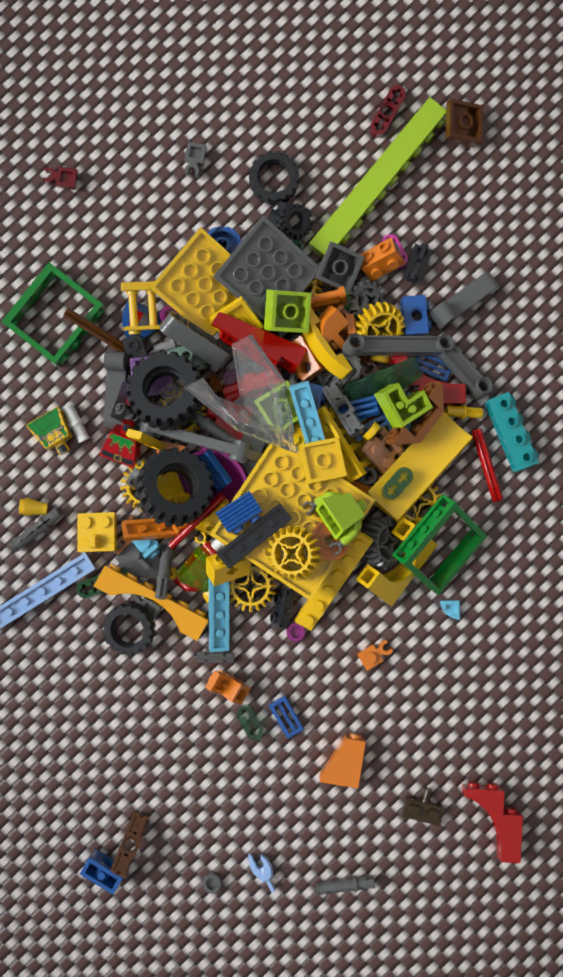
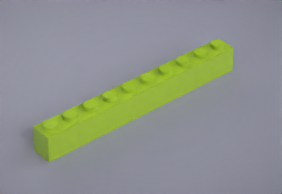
[309,97,446,259]

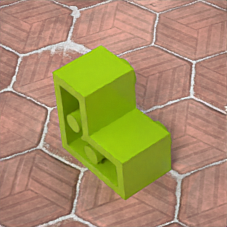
[374,383,433,428]

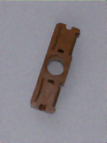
[110,812,150,878]

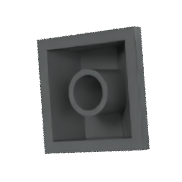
[315,241,365,293]

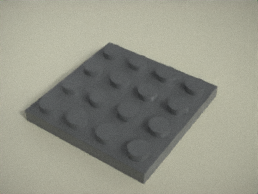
[213,215,319,322]

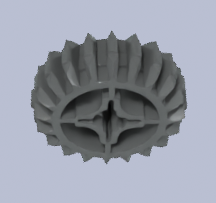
[362,516,402,569]

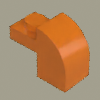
[317,305,349,351]
[205,670,251,705]

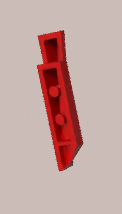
[211,312,307,374]

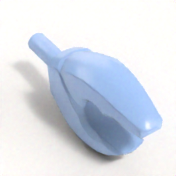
[248,854,276,893]

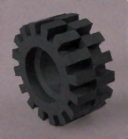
[276,203,313,240]

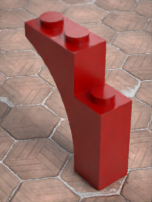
[390,356,466,406]
[462,781,523,864]

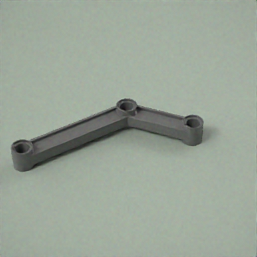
[342,333,493,400]
[139,422,263,464]

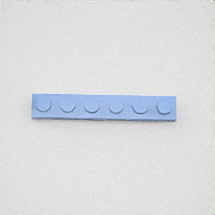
[0,552,97,629]

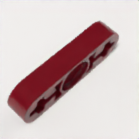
[370,85,406,138]

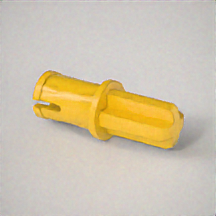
[444,404,483,420]

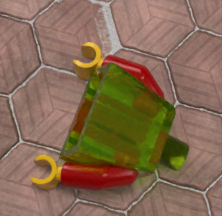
[169,532,218,593]

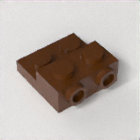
[446,98,484,148]

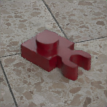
[43,166,78,190]

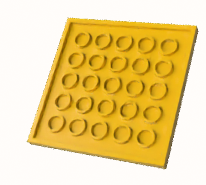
[210,435,375,601]

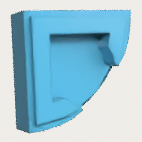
[440,600,460,620]

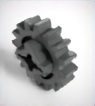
[347,280,387,321]

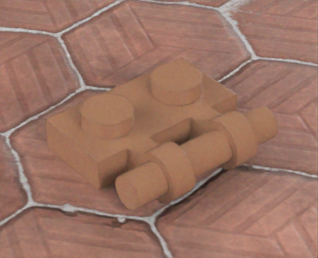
[361,426,405,476]

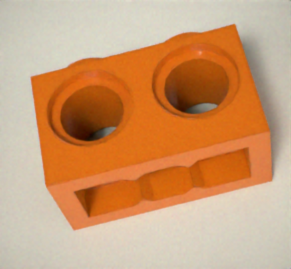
[292,336,326,381]

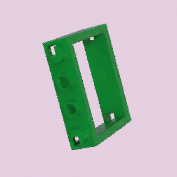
[1,262,106,367]
[392,494,487,596]

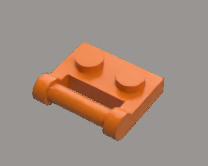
[311,286,347,312]

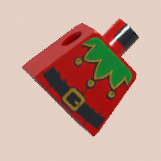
[99,419,141,468]

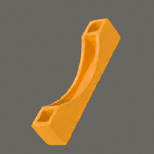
[93,563,208,641]

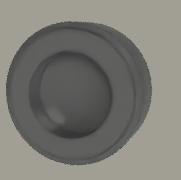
[202,872,222,894]

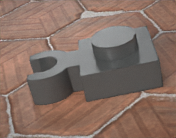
[184,142,207,178]
[128,594,163,622]

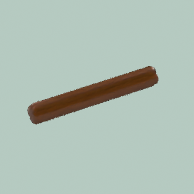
[63,308,126,353]

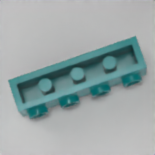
[484,392,539,472]

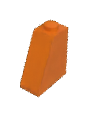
[319,733,366,788]

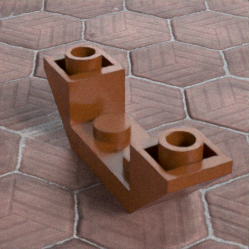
[384,382,444,445]

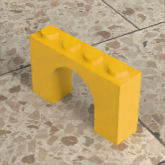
[356,517,437,607]

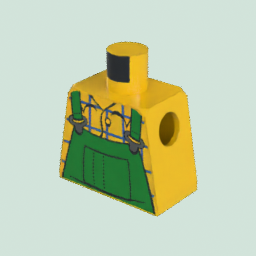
[26,406,72,456]

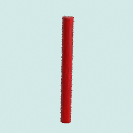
[168,493,226,549]

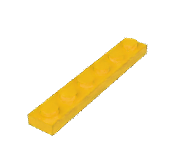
[295,531,373,631]

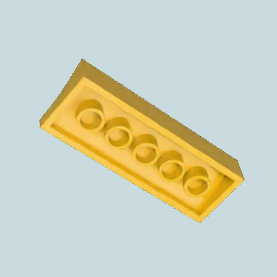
[367,412,472,523]

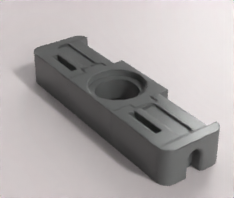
[322,381,366,438]

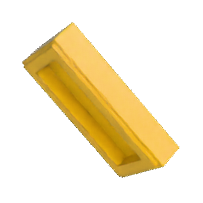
[126,429,167,450]

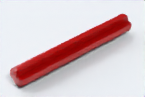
[471,428,503,502]

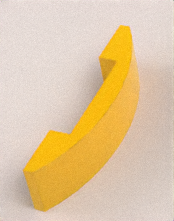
[302,307,353,380]

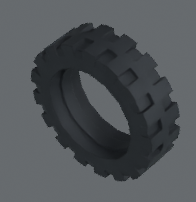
[249,151,299,205]
[102,602,156,656]

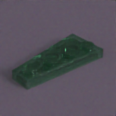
[343,356,422,411]

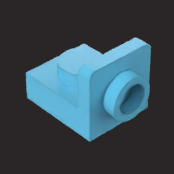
[132,539,162,559]

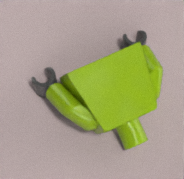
[303,491,367,556]

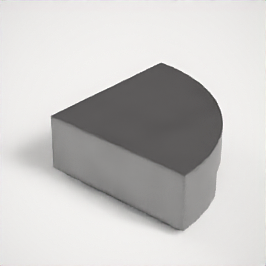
[126,468,140,488]

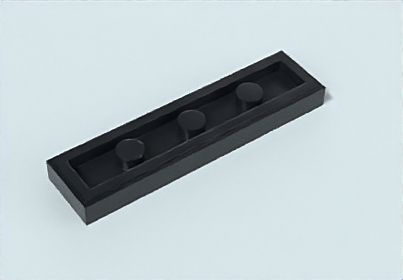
[217,503,292,569]

